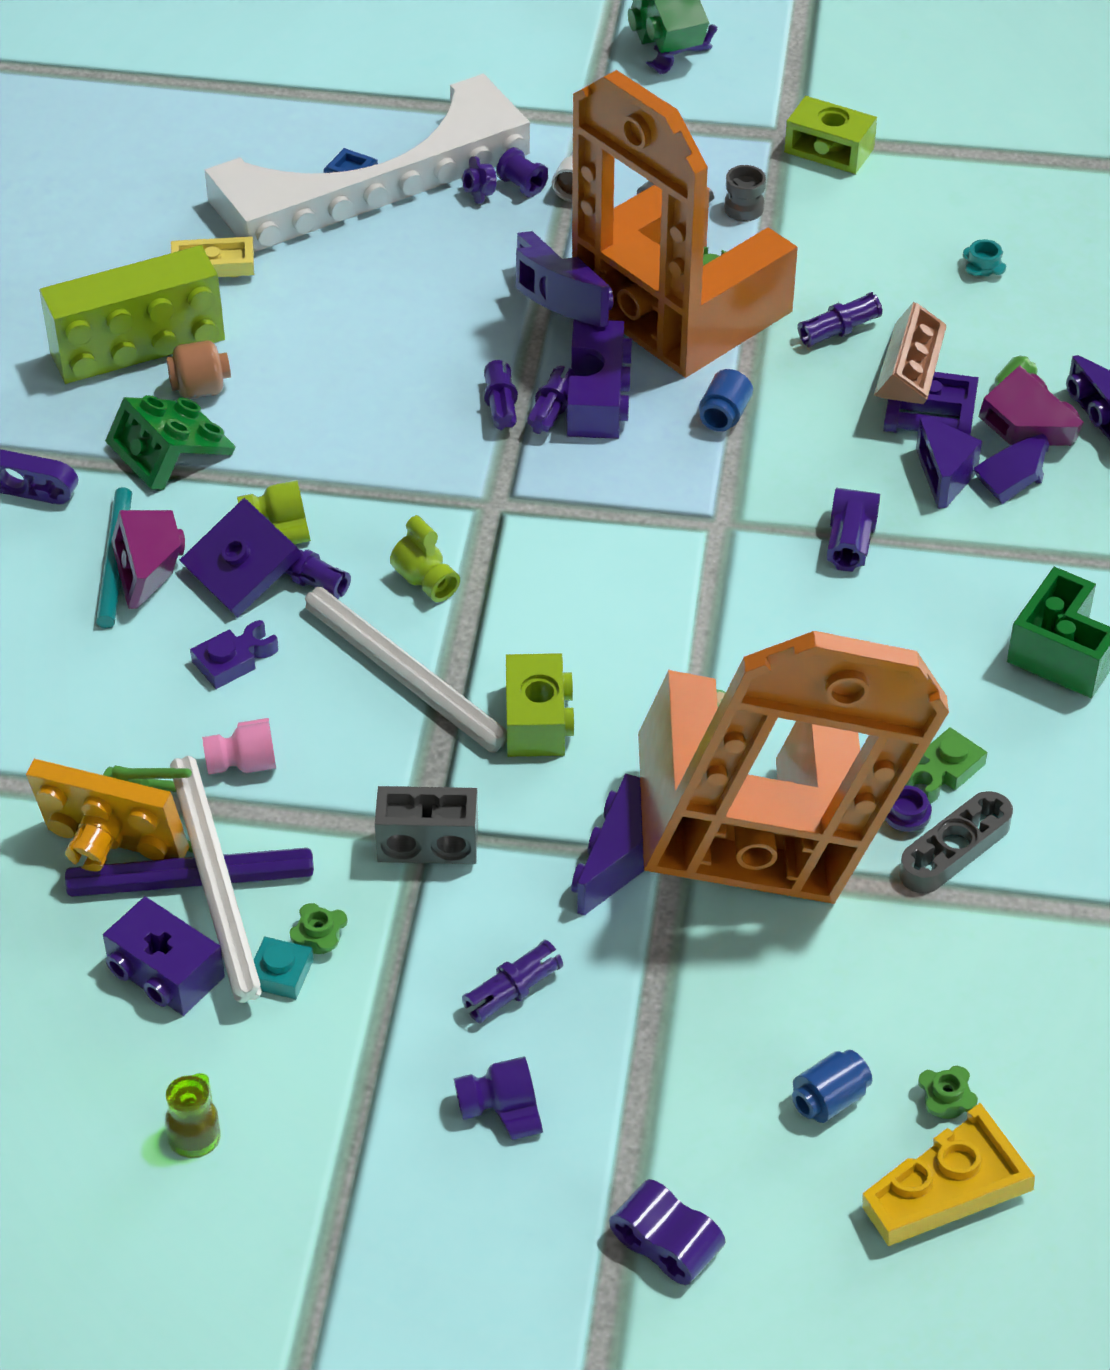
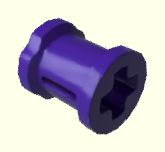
[496,147,548,197]

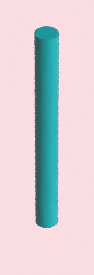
[96,487,132,628]

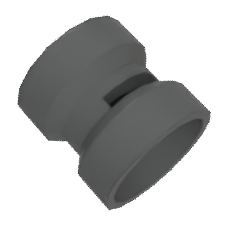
[724,165,766,221]

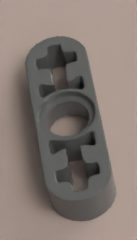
[899,791,1013,893]

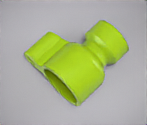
[237,480,311,544]
[390,515,460,602]

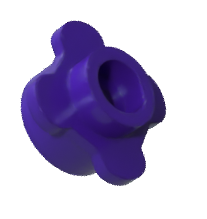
[462,156,497,204]

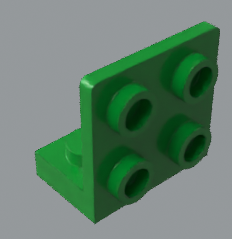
[105,395,236,490]

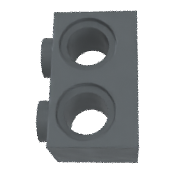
[374,786,479,864]

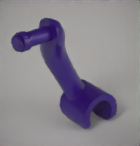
[646,24,718,74]

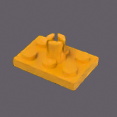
[26,758,189,872]

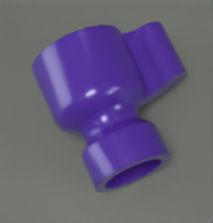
[453,1056,543,1140]

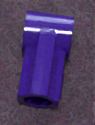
[827,487,881,572]

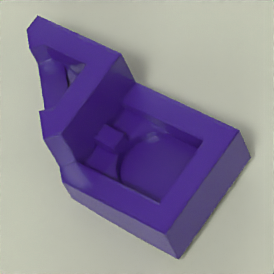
[974,434,1050,504]

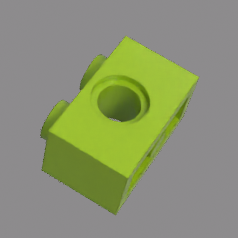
[784,95,877,174]
[506,653,574,757]

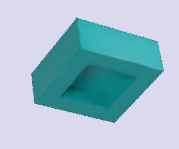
[254,936,314,1000]

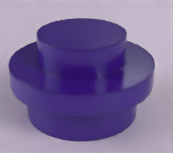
[885,785,932,832]

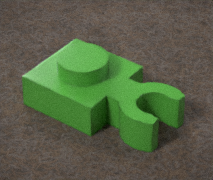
[906,727,988,804]

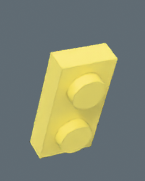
[171,236,254,277]

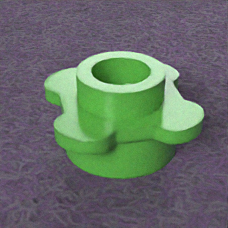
[289,903,348,954]
[918,1066,978,1119]

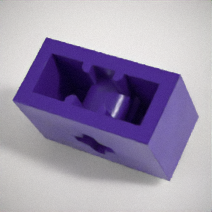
[102,896,225,1016]

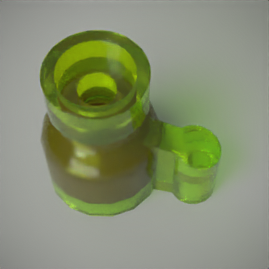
[165,1073,221,1158]

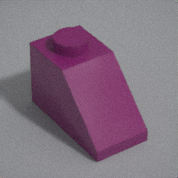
[111,510,185,609]

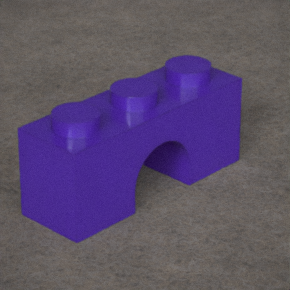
[567,320,632,439]

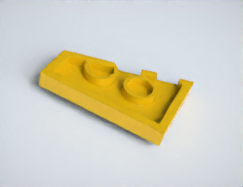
[862,1102,1035,1246]

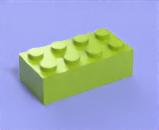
[39,245,225,384]

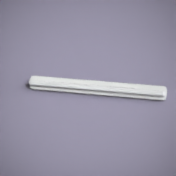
[305,587,507,753]
[170,755,262,1003]

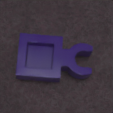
[190,620,279,689]

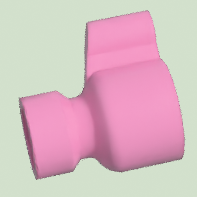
[202,718,276,775]

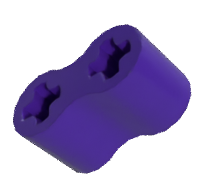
[609,1179,726,1285]

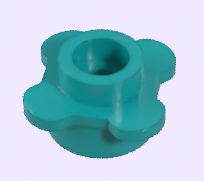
[963,239,1006,277]

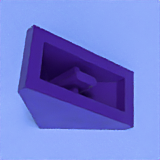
[916,416,982,509]

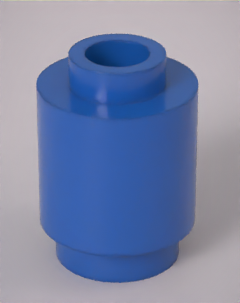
[699,369,753,432]
[792,1049,872,1123]

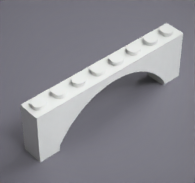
[204,73,530,252]

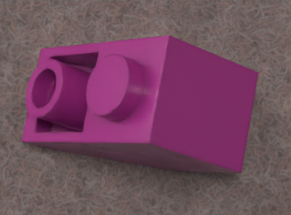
[978,365,1084,446]

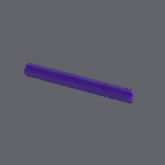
[65,847,314,897]

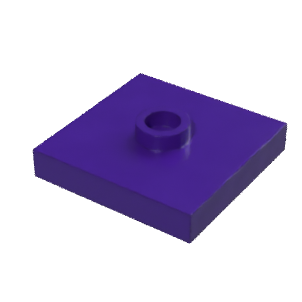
[179,498,303,618]

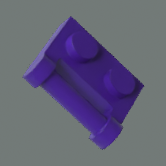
[883,372,979,435]

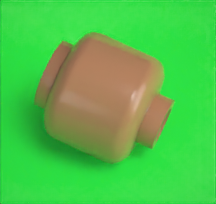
[166,340,231,399]

